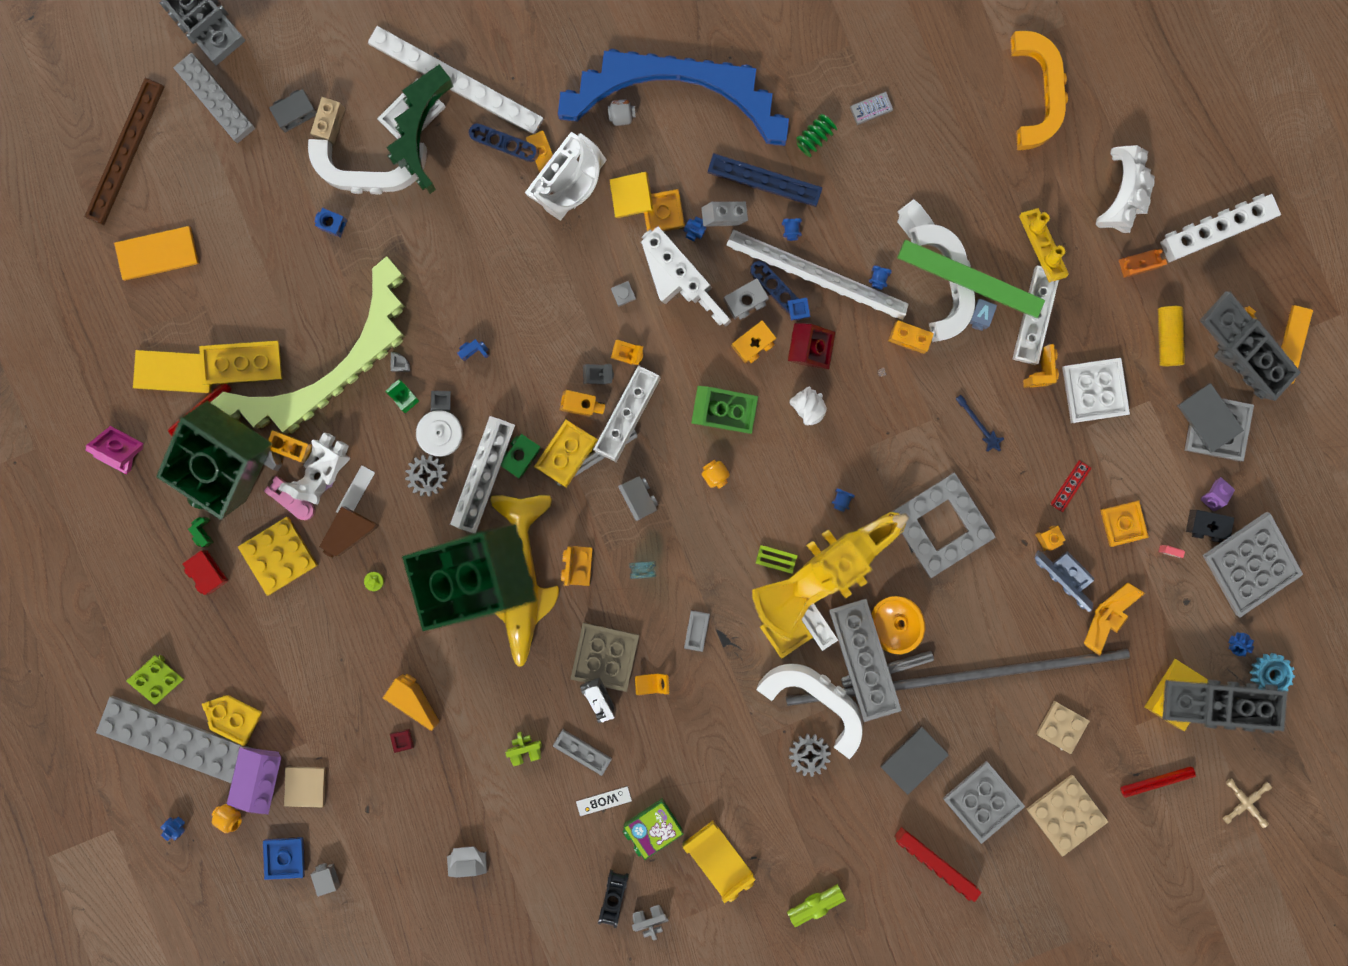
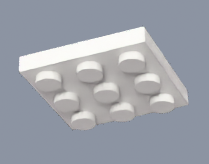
[1062,358,1130,423]

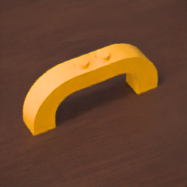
[1011,31,1068,150]

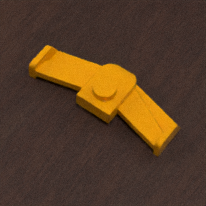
[1084,582,1145,656]

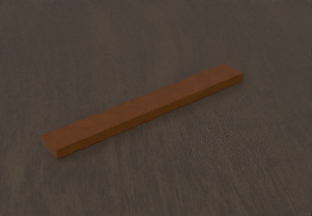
[84,78,164,225]

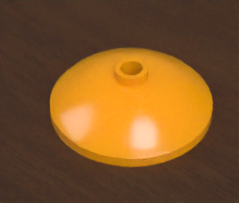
[871,596,926,654]

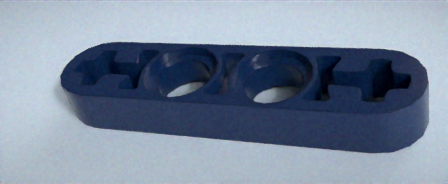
[469,123,539,162]
[750,261,802,321]

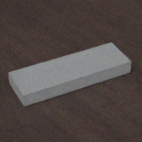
[553,729,612,776]

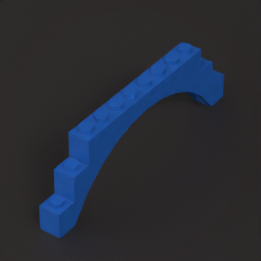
[558,49,789,146]

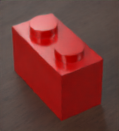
[182,550,229,595]

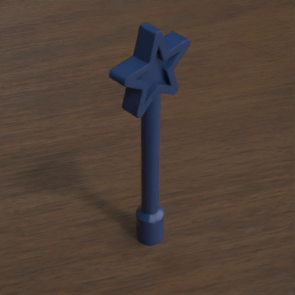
[955,394,1004,452]

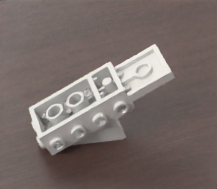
[641,226,732,326]

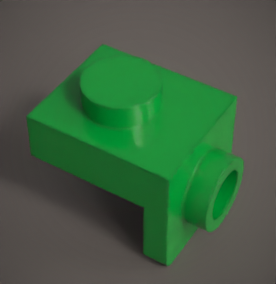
[385,379,419,413]
[188,517,214,547]

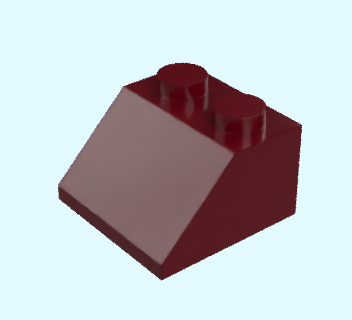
[788,323,836,369]

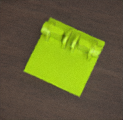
[126,655,184,705]

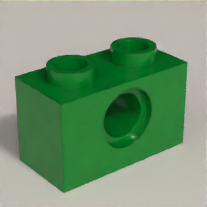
[500,434,542,479]

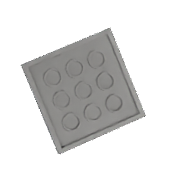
[1202,512,1303,617]

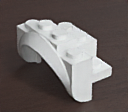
[525,132,607,221]
[1096,145,1155,233]

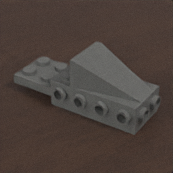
[159,0,246,65]
[1200,292,1301,401]
[1162,680,1287,733]

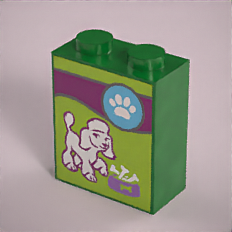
[623,798,684,860]

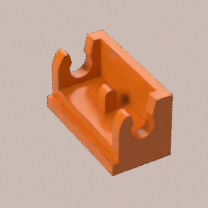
[1119,249,1167,278]

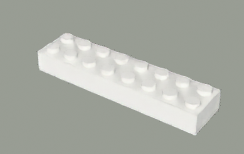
[1012,266,1059,365]
[594,366,661,462]

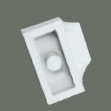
[897,199,934,238]

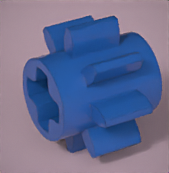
[684,216,707,241]
[1228,632,1254,657]
[161,816,186,841]

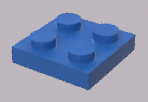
[263,837,305,880]

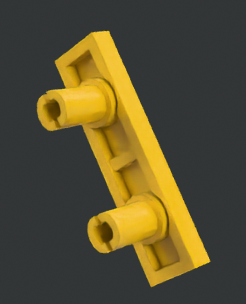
[1019,208,1069,282]

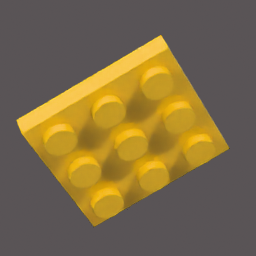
[238,517,318,596]

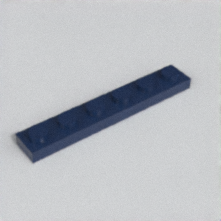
[707,153,823,207]

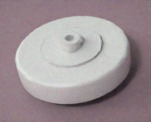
[416,410,463,457]

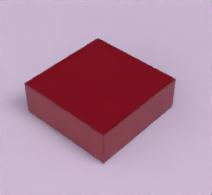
[390,729,414,753]

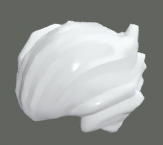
[789,387,827,425]

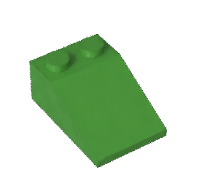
[691,386,758,434]

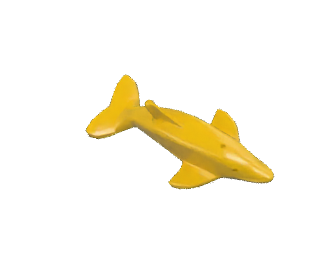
[491,495,559,667]

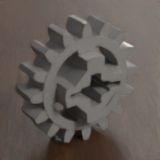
[405,455,448,496]
[789,734,831,777]

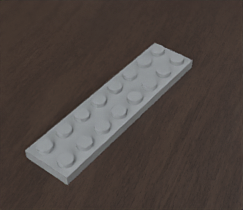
[96,696,254,783]

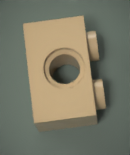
[310,97,345,145]

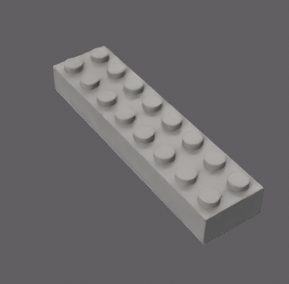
[173,52,256,143]

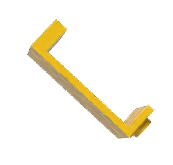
[682,820,755,904]

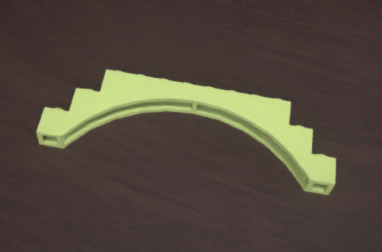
[210,256,405,433]

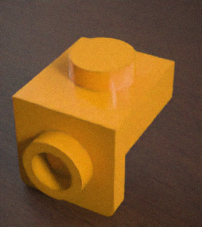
[611,340,643,365]

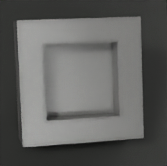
[611,281,636,307]

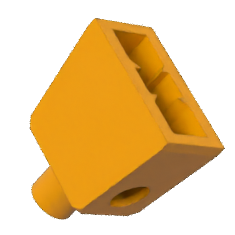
[559,390,605,416]

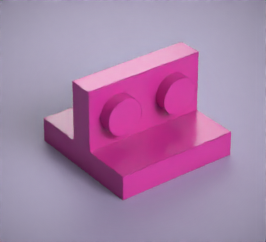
[86,426,144,475]

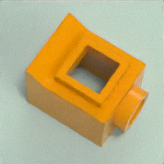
[1035,526,1065,551]

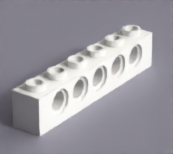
[1160,193,1281,263]
[450,416,515,534]

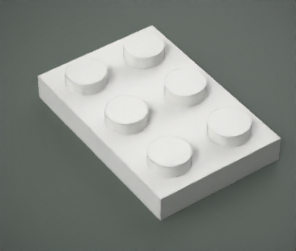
[377,78,445,139]

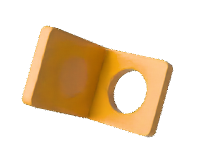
[635,673,669,695]

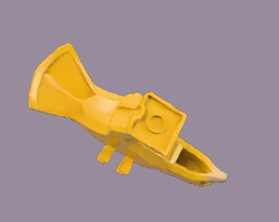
[752,512,909,641]

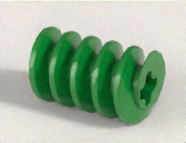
[796,114,837,158]

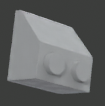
[618,476,658,521]

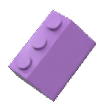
[227,747,281,814]

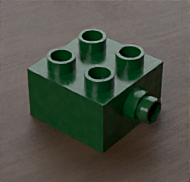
[156,401,273,520]

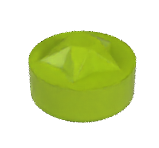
[364,572,384,591]

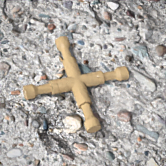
[1222,778,1272,828]

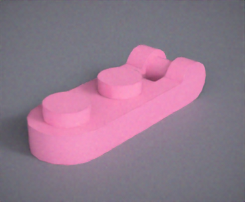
[264,476,315,520]

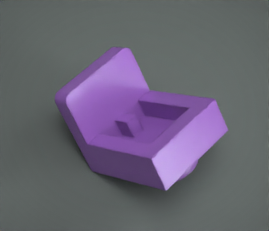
[1201,477,1235,511]

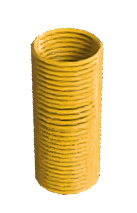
[1158,306,1185,366]

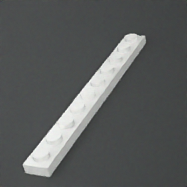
[368,26,544,135]
[727,230,909,320]

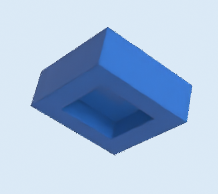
[787,298,810,321]

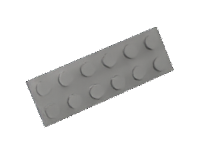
[829,599,902,722]

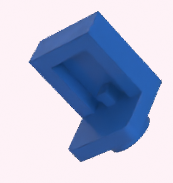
[457,339,489,361]

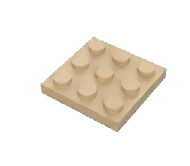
[1026,774,1108,857]

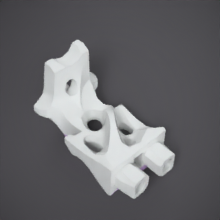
[278,433,350,505]

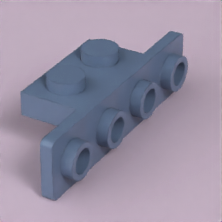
[1035,550,1094,612]

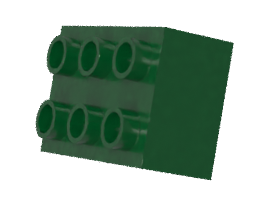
[402,524,537,632]

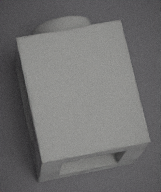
[310,863,340,897]

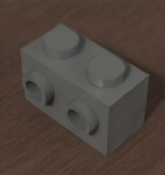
[269,89,317,133]

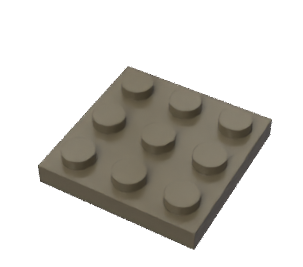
[570,622,639,692]

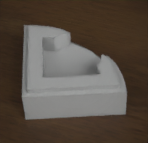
[391,352,411,372]

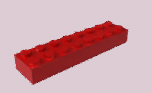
[894,827,982,902]

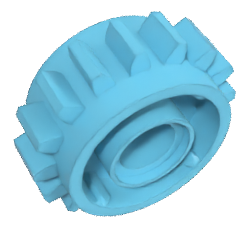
[1250,653,1295,691]

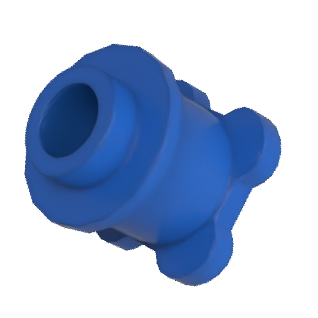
[782,218,802,241]
[869,266,892,290]
[831,489,855,512]

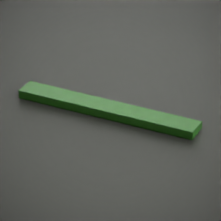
[897,240,1045,318]

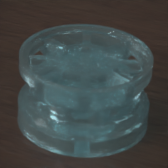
[629,561,657,579]

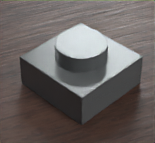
[431,391,451,412]

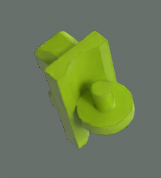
[505,732,542,766]

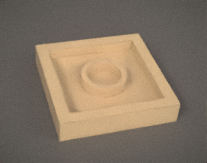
[284,766,326,807]

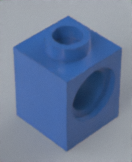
[315,208,348,238]

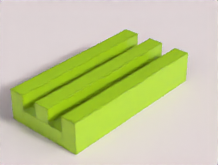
[755,545,798,574]

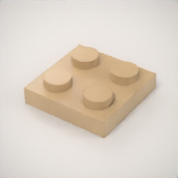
[1036,701,1089,754]

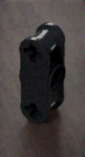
[598,869,629,928]

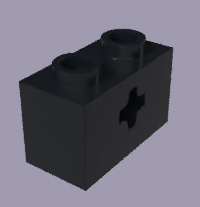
[1186,509,1235,543]

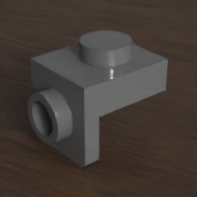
[583,364,614,385]

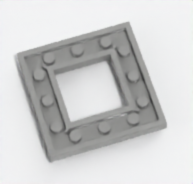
[892,473,996,578]

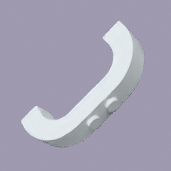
[308,139,427,194]
[909,224,975,342]
[756,664,863,759]

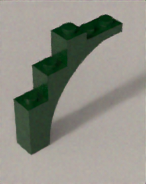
[386,64,454,194]

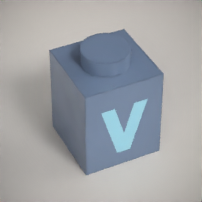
[969,299,997,330]

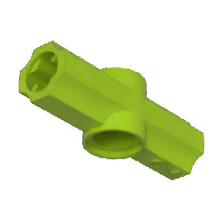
[787,884,846,928]

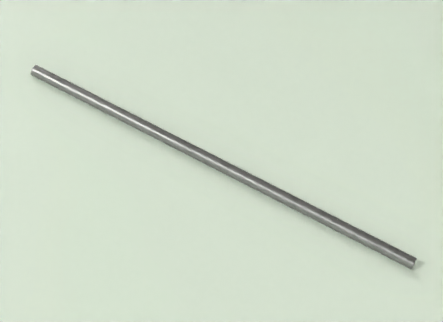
[786,649,1130,706]

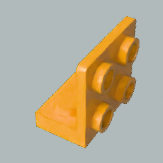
[1023,344,1059,388]
[561,546,593,586]

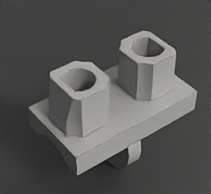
[632,905,669,941]

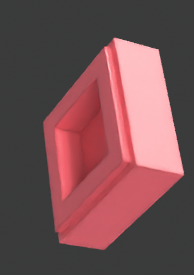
[1158,545,1185,558]

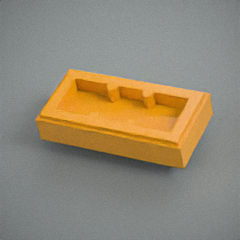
[526,131,553,172]

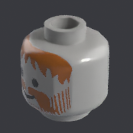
[608,99,636,126]

